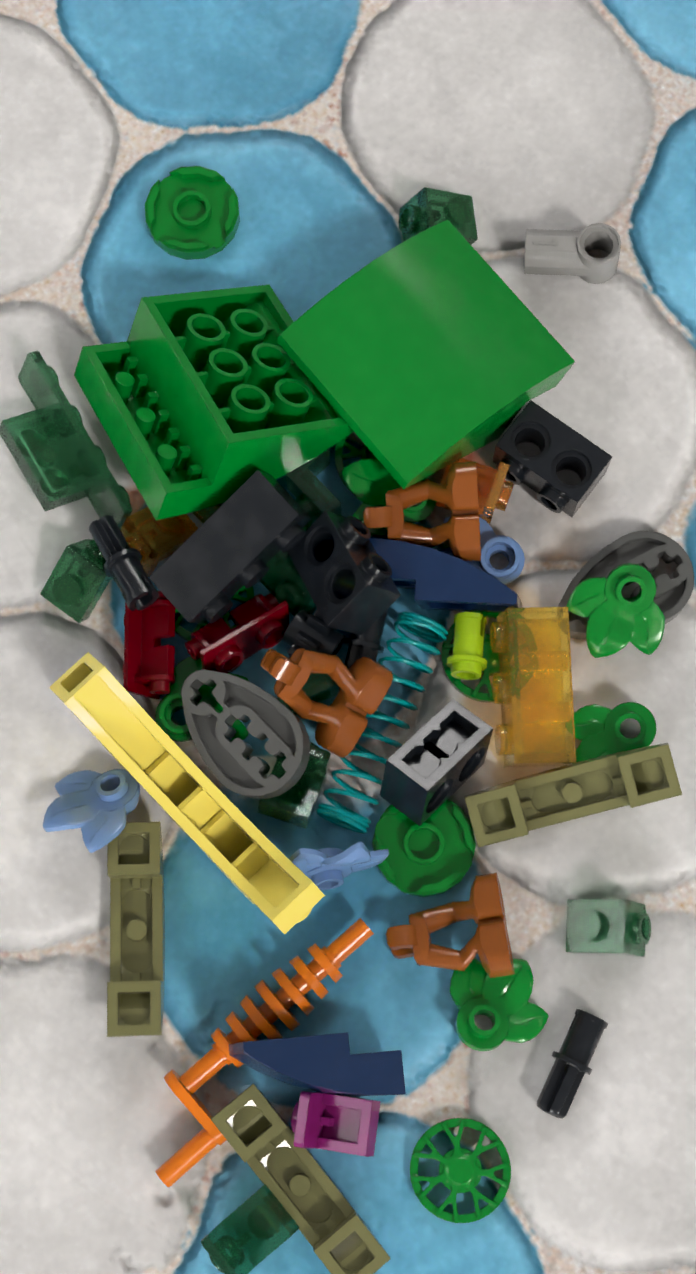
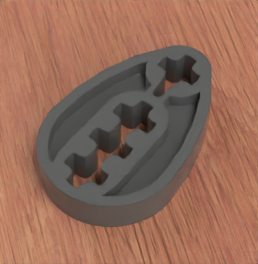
[555,531,694,639]
[181,669,310,799]

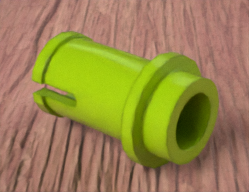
[447,612,487,680]

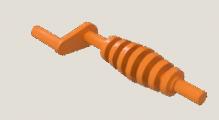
[155,918,374,1188]

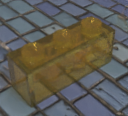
[490,607,576,767]

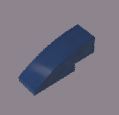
[369,538,522,614]
[229,1032,406,1096]

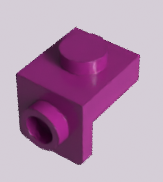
[291,1091,381,1157]

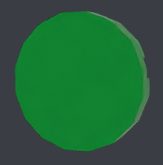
[145,166,240,260]
[372,800,476,897]

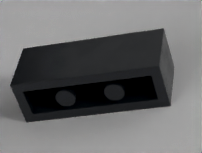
[149,470,312,624]

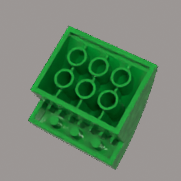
[277,220,575,489]
[74,284,353,520]

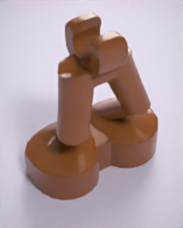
[363,462,481,561]
[260,649,393,758]
[386,872,515,978]

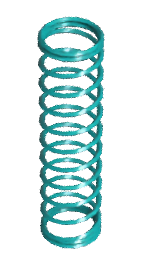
[316,611,449,834]

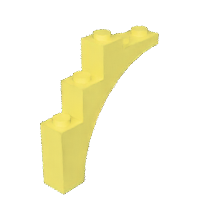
[49,652,325,934]

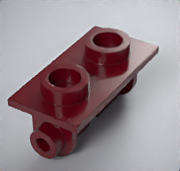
[122,591,176,700]
[185,593,289,674]

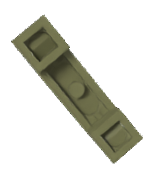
[464,743,682,848]
[107,822,165,1037]
[211,1083,391,1274]

